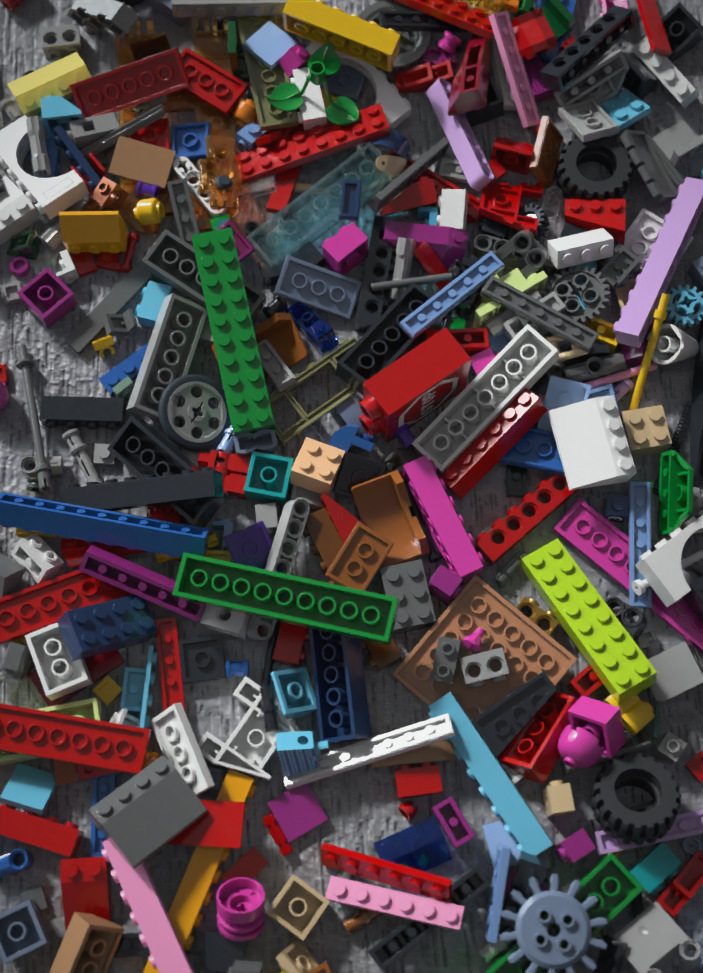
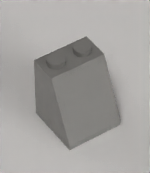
[648,641,703,704]

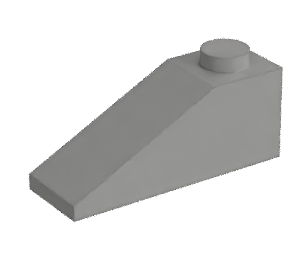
[503,291,566,341]

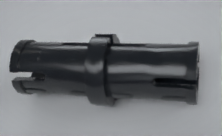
[260,686,279,733]

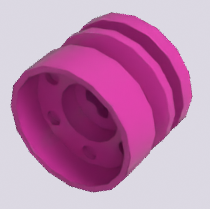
[216,877,265,942]

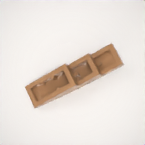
[369,740,459,768]

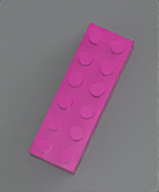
[402,455,485,585]

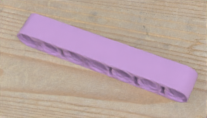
[426,77,494,192]

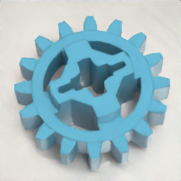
[666,284,703,328]

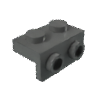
[599,246,644,291]

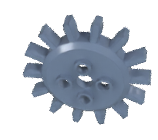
[499,874,607,973]

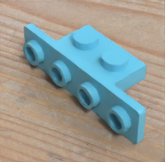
[120,645,157,729]

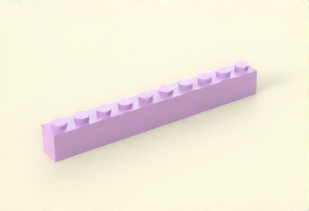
[613,177,703,348]

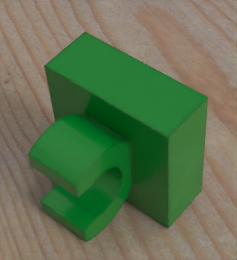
[512,0,536,18]

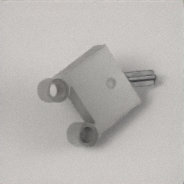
[612,891,702,973]

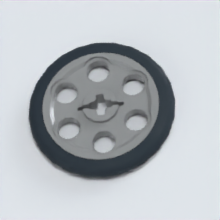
[158,374,231,452]

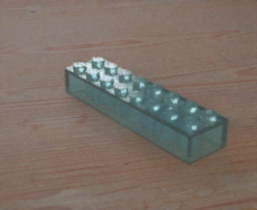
[246,142,395,270]

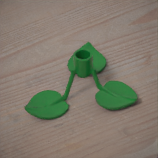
[267,42,359,125]

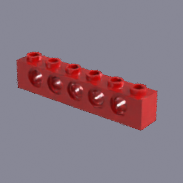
[474,473,580,567]

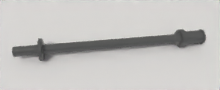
[16,344,53,492]

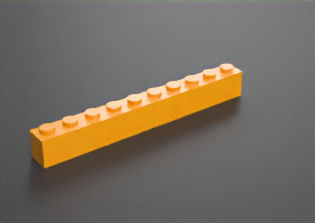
[143,769,257,973]

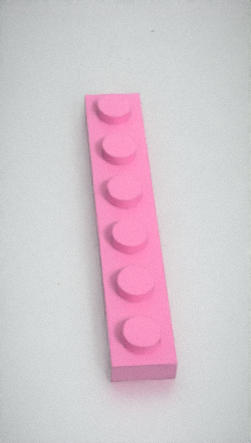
[489,11,541,129]
[325,876,465,932]

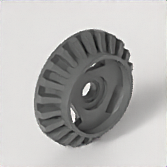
[359,0,431,71]

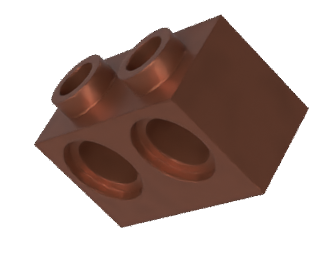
[82,176,129,211]

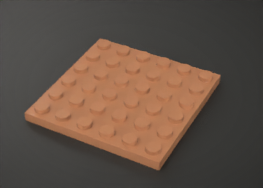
[392,575,577,720]

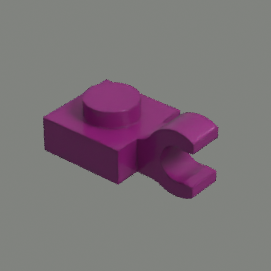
[423,46,457,70]

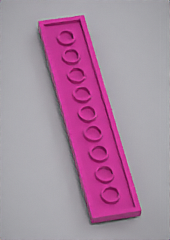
[553,498,703,653]

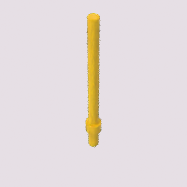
[629,293,670,410]

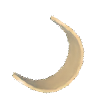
[362,155,407,185]

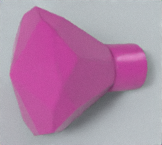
[462,628,485,653]

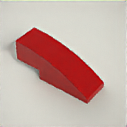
[394,60,455,93]
[651,850,703,918]

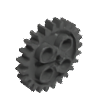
[544,265,611,326]

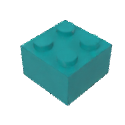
[244,451,294,505]

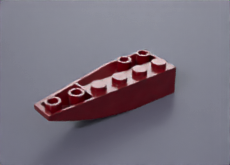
[448,33,492,116]

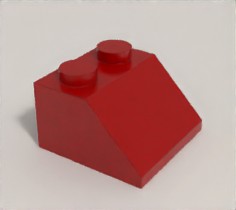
[491,136,535,175]

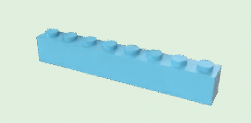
[428,692,553,856]

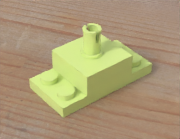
[473,268,548,328]

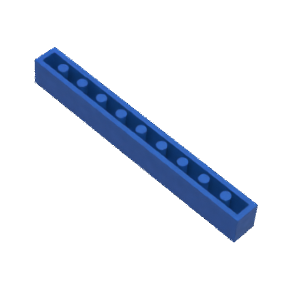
[0,492,209,557]

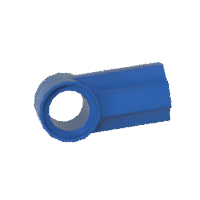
[0,849,34,878]

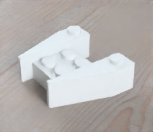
[198,676,295,781]

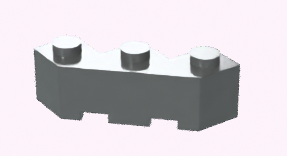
[67,0,139,39]

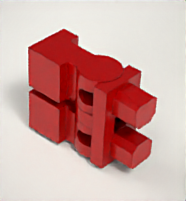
[198,450,251,500]

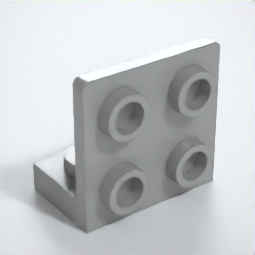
[653,120,703,168]

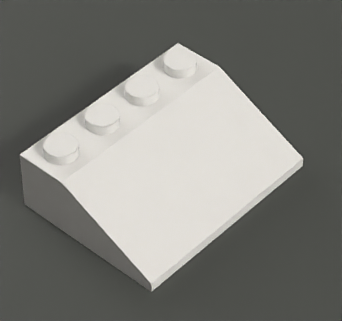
[0,176,40,245]
[548,395,637,490]

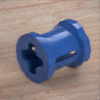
[226,659,250,678]

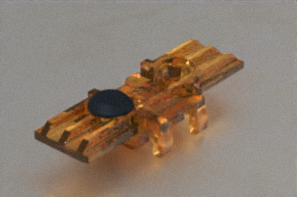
[197,135,242,210]

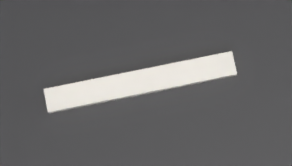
[282,713,455,790]

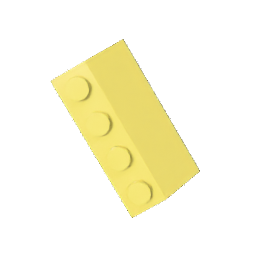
[7,52,91,117]

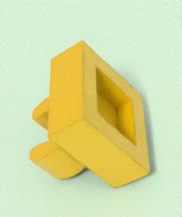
[92,335,115,359]

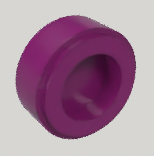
[9,256,31,277]

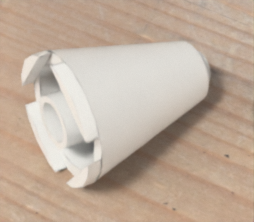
[646,324,699,365]

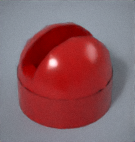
[398,801,418,821]

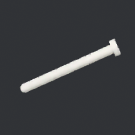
[631,549,703,595]

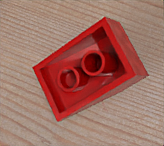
[60,857,112,931]

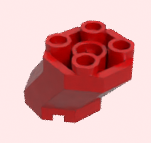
[510,7,557,61]

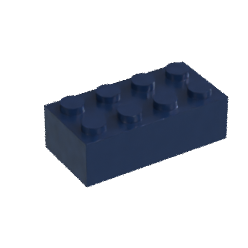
[57,595,158,661]

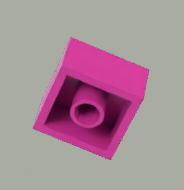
[322,222,368,275]
[568,696,626,759]

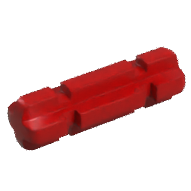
[263,814,293,857]

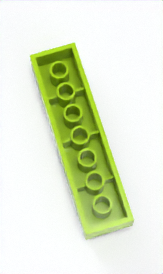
[521,538,657,705]

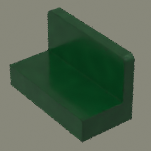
[541,0,576,40]

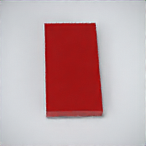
[166,799,246,850]

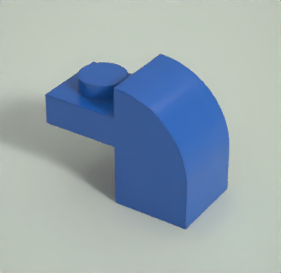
[328,424,376,453]

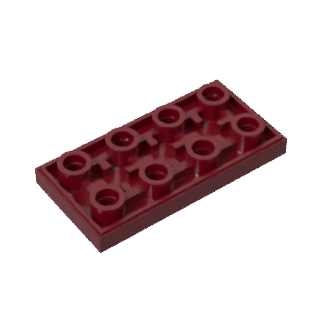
[28,650,125,707]

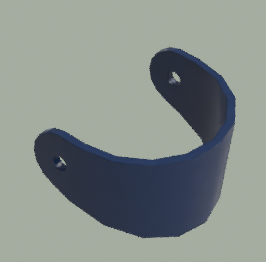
[362,128,411,163]

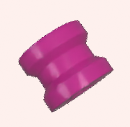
[438,30,462,54]

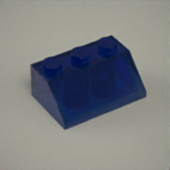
[373,816,452,887]

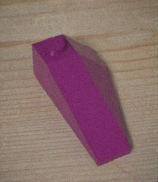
[383,221,468,271]

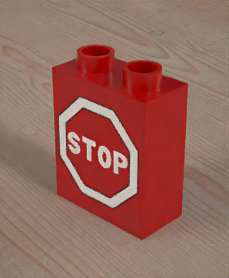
[358,327,471,444]

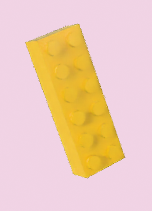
[282,0,400,72]

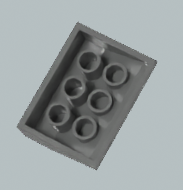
[89,755,207,869]

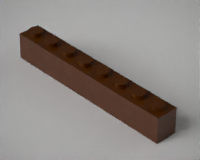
[303,507,402,672]

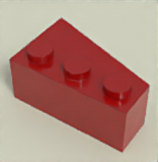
[565,199,626,246]

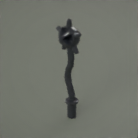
[442,259,466,332]

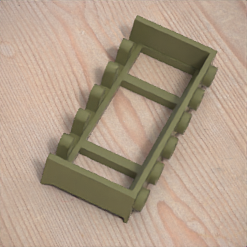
[268,337,358,449]

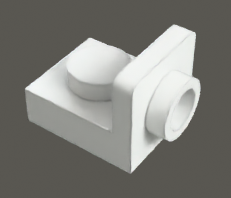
[56,249,79,284]

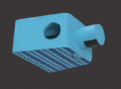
[276,731,330,777]

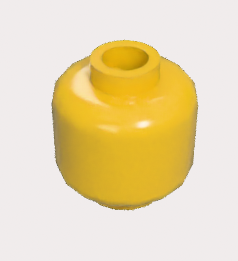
[134,198,165,225]

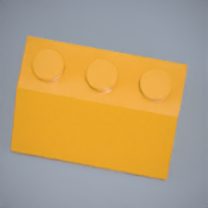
[59,211,128,254]

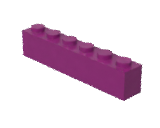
[79,545,206,622]

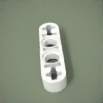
[173,157,226,218]

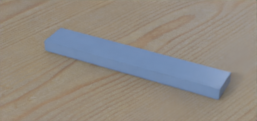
[399,251,505,340]
[628,481,652,609]

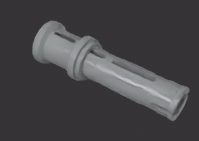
[62,428,103,484]

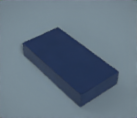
[339,179,362,221]

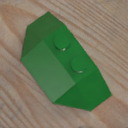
[658,450,694,536]

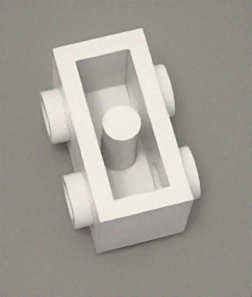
[11,533,64,584]

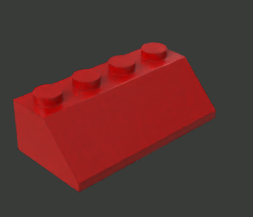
[498,692,577,784]

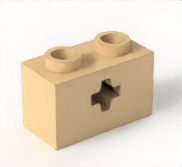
[542,780,575,817]

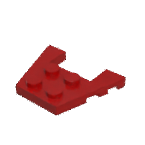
[478,182,544,236]

